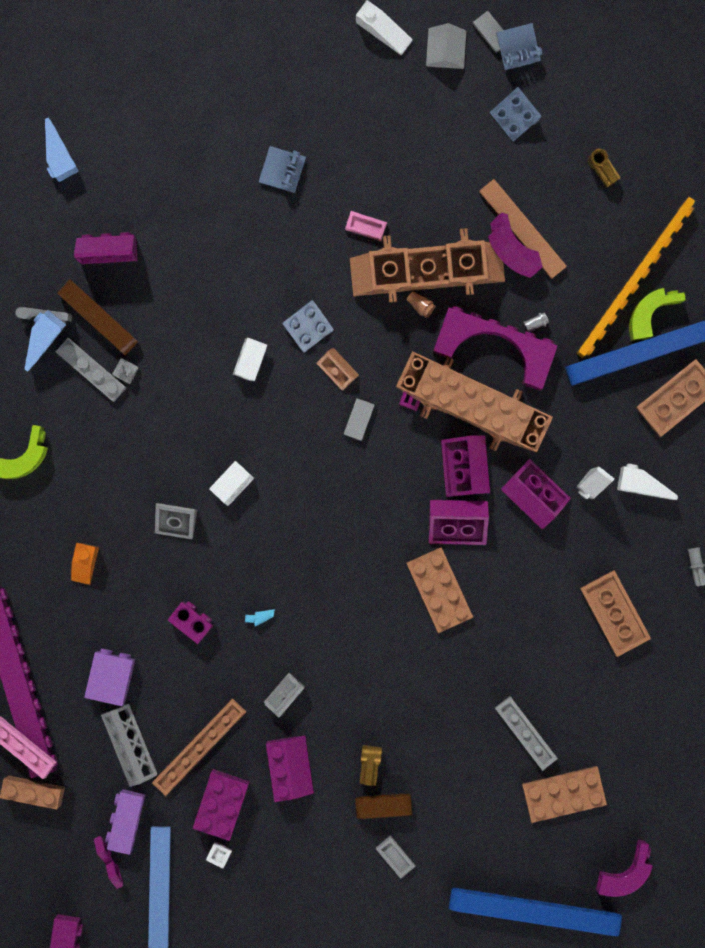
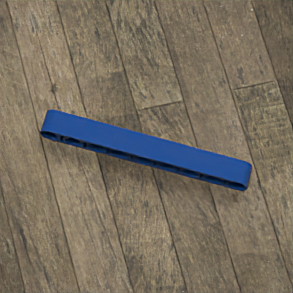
[565,321,705,386]
[449,888,622,936]

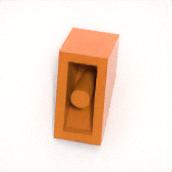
[71,543,99,585]

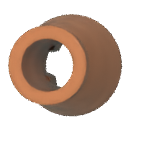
[407,291,436,318]

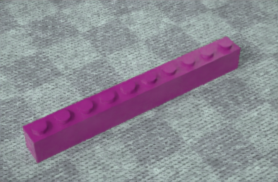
[0,585,58,779]

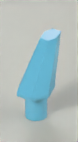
[245,609,275,626]

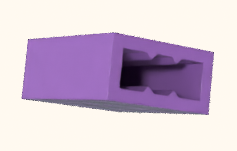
[84,648,135,706]

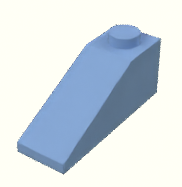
[45,117,79,182]
[25,310,66,372]

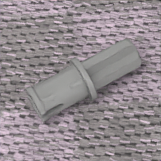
[687,547,705,586]

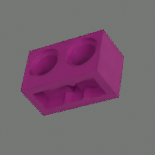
[168,601,213,644]

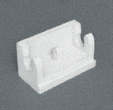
[233,338,267,381]
[209,461,254,506]

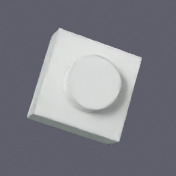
[206,841,232,868]

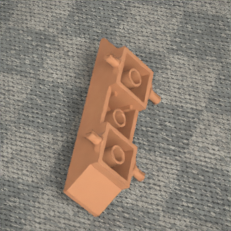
[350,228,505,302]
[396,351,553,452]

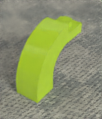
[629,288,686,342]
[0,425,48,479]

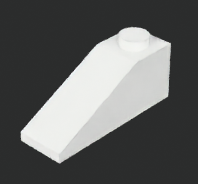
[356,0,413,55]
[617,464,678,500]
[576,467,614,499]

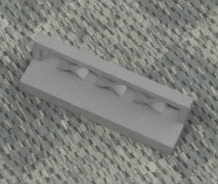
[101,704,158,787]

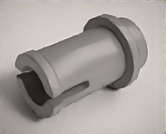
[523,313,549,332]

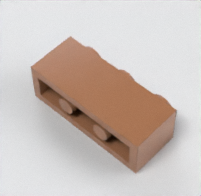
[0,776,65,810]

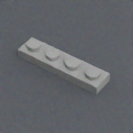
[56,338,126,402]
[495,696,558,771]

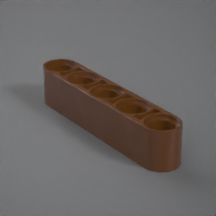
[57,279,138,356]

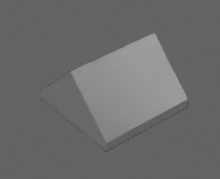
[426,23,466,69]
[155,503,197,539]

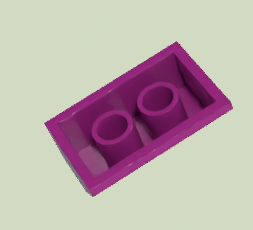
[74,232,138,264]
[441,436,490,497]
[501,459,571,529]
[429,500,489,545]
[266,735,314,802]

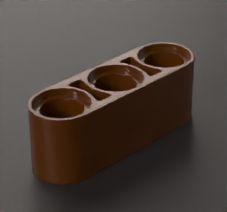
[355,794,412,819]

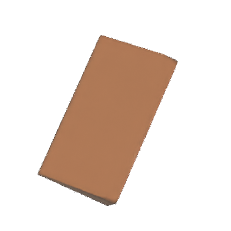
[316,348,359,391]

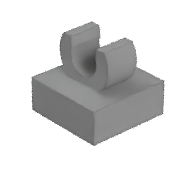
[112,358,139,384]

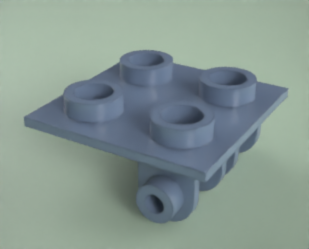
[496,23,542,70]
[490,87,542,142]
[259,146,306,193]
[282,300,334,352]

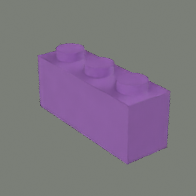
[105,789,145,855]

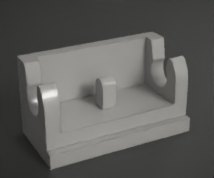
[264,673,305,717]

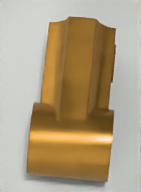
[588,149,621,188]
[360,745,382,785]

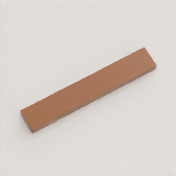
[479,179,567,279]
[152,698,247,796]

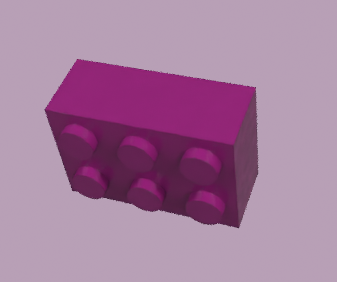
[193,769,250,841]

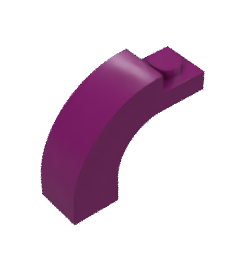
[488,212,543,278]
[596,840,652,897]

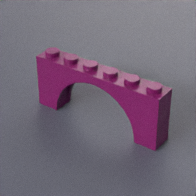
[433,306,557,391]

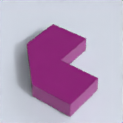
[94,836,123,889]

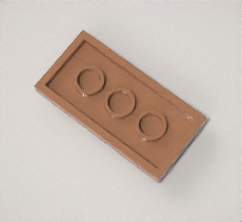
[636,359,705,437]
[406,547,473,633]
[580,570,651,657]
[522,766,607,823]

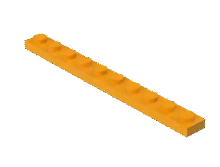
[576,197,695,358]

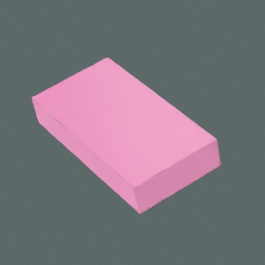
[345,211,387,241]

